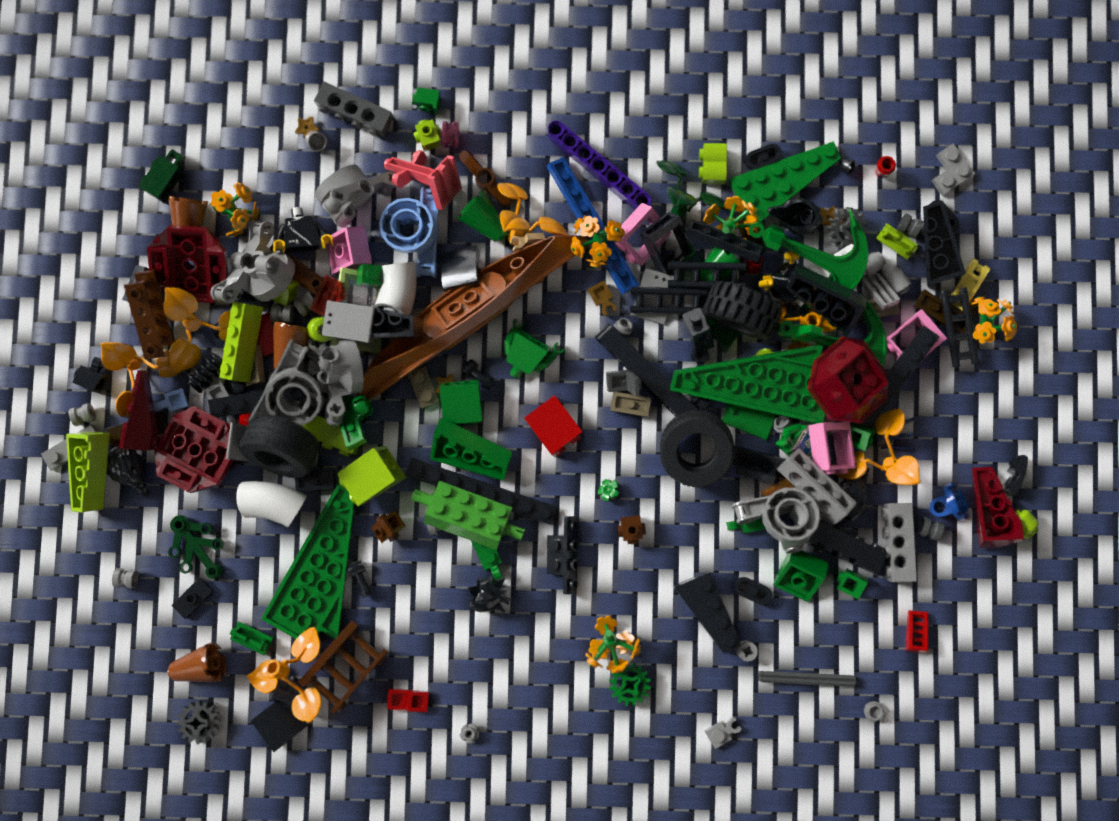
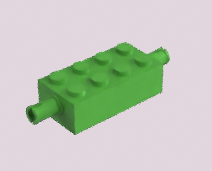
[411,481,525,550]

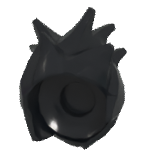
[468,576,511,613]

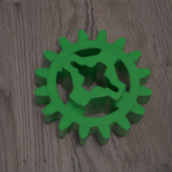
[608,662,651,706]

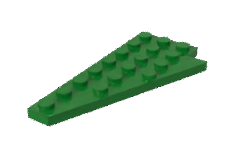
[670,344,825,423]
[261,483,355,639]

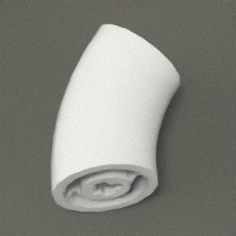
[374,262,417,315]
[236,481,307,527]

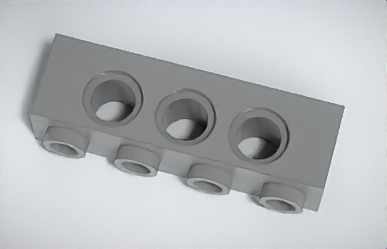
[777,448,856,524]
[881,503,917,582]

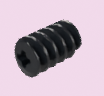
[186,351,222,393]

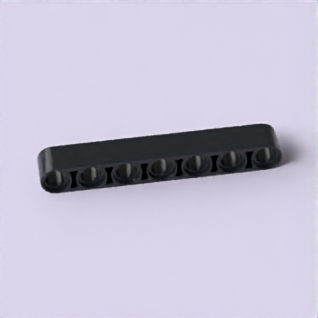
[595,323,699,417]

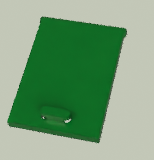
[722,403,777,441]

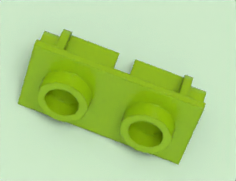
[876,223,918,260]

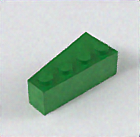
[430,418,512,481]

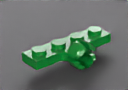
[340,394,374,450]

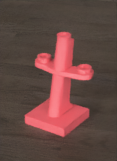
[384,150,462,210]

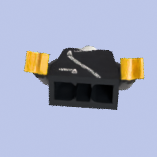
[273,207,334,254]
[757,250,804,310]

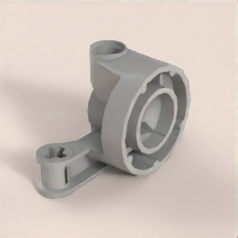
[314,164,396,228]
[211,220,295,303]
[307,338,363,426]
[248,339,326,426]
[732,488,820,554]

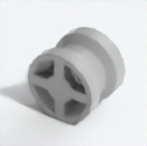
[736,640,758,662]

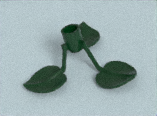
[656,160,729,221]

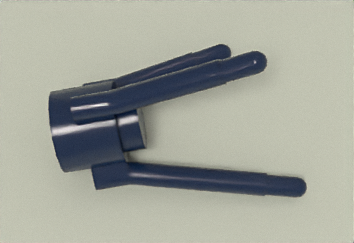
[874,417,915,451]

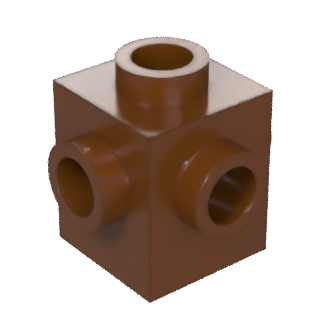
[371,510,406,543]
[617,515,646,544]

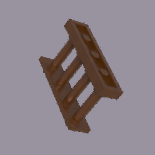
[123,269,175,360]
[298,621,388,714]

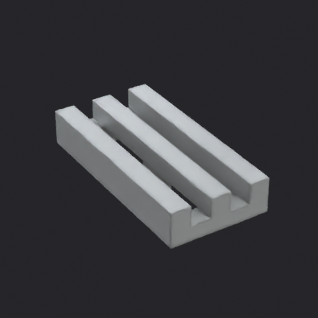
[862,273,900,310]

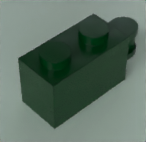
[139,149,185,203]

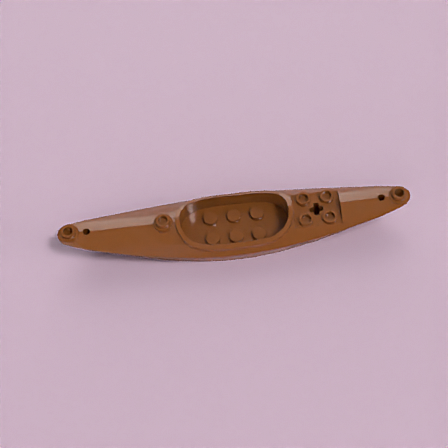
[357,235,590,402]

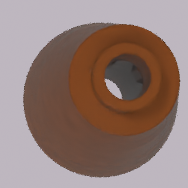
[169,196,208,227]
[273,322,310,369]
[168,642,227,682]

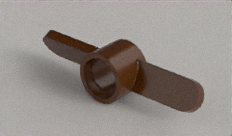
[459,151,511,206]

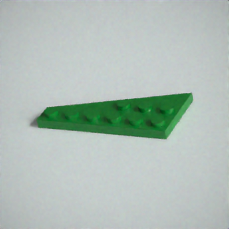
[729,141,841,222]

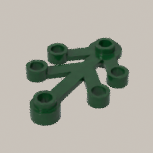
[168,515,224,579]

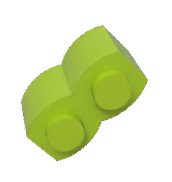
[699,143,727,184]

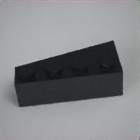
[923,200,966,286]
[786,263,867,337]
[341,300,423,341]
[806,519,887,575]
[673,571,742,653]

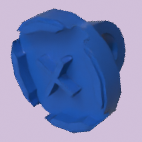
[930,482,969,521]

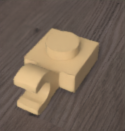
[510,233,545,252]

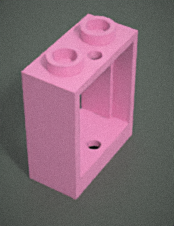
[615,203,672,266]
[886,309,947,360]
[808,422,856,475]

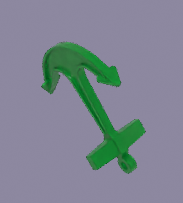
[749,209,868,309]
[777,301,887,368]

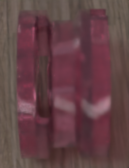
[442,121,460,148]

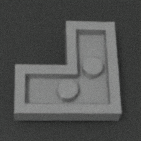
[932,143,975,196]

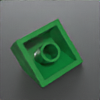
[773,550,828,602]

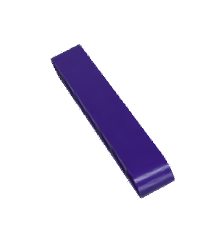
[547,120,651,210]

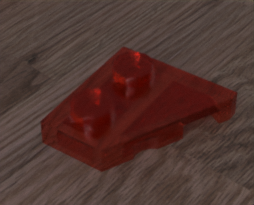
[310,274,345,317]

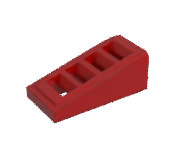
[905,610,929,653]

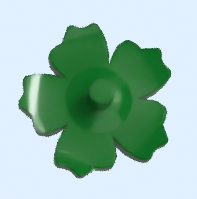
[598,479,620,502]

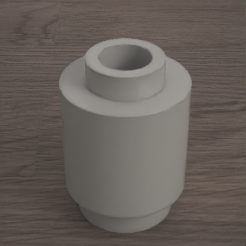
[862,252,886,278]
[884,266,911,295]

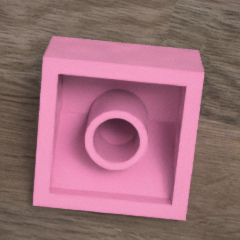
[326,227,372,275]

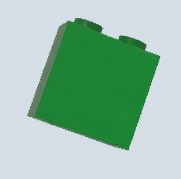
[440,380,483,426]

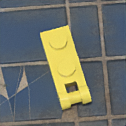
[950,258,990,312]

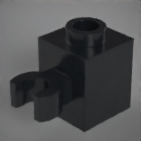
[72,357,108,394]

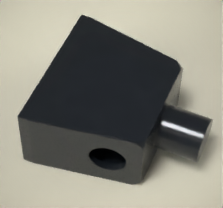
[682,308,715,354]

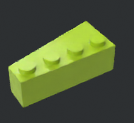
[66,432,110,512]

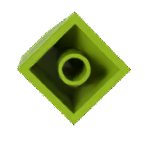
[337,446,407,506]

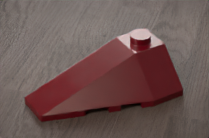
[119,370,160,451]
[972,467,1024,548]

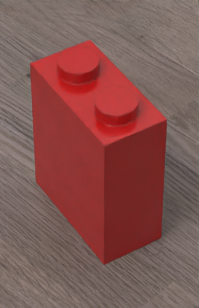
[524,395,582,456]

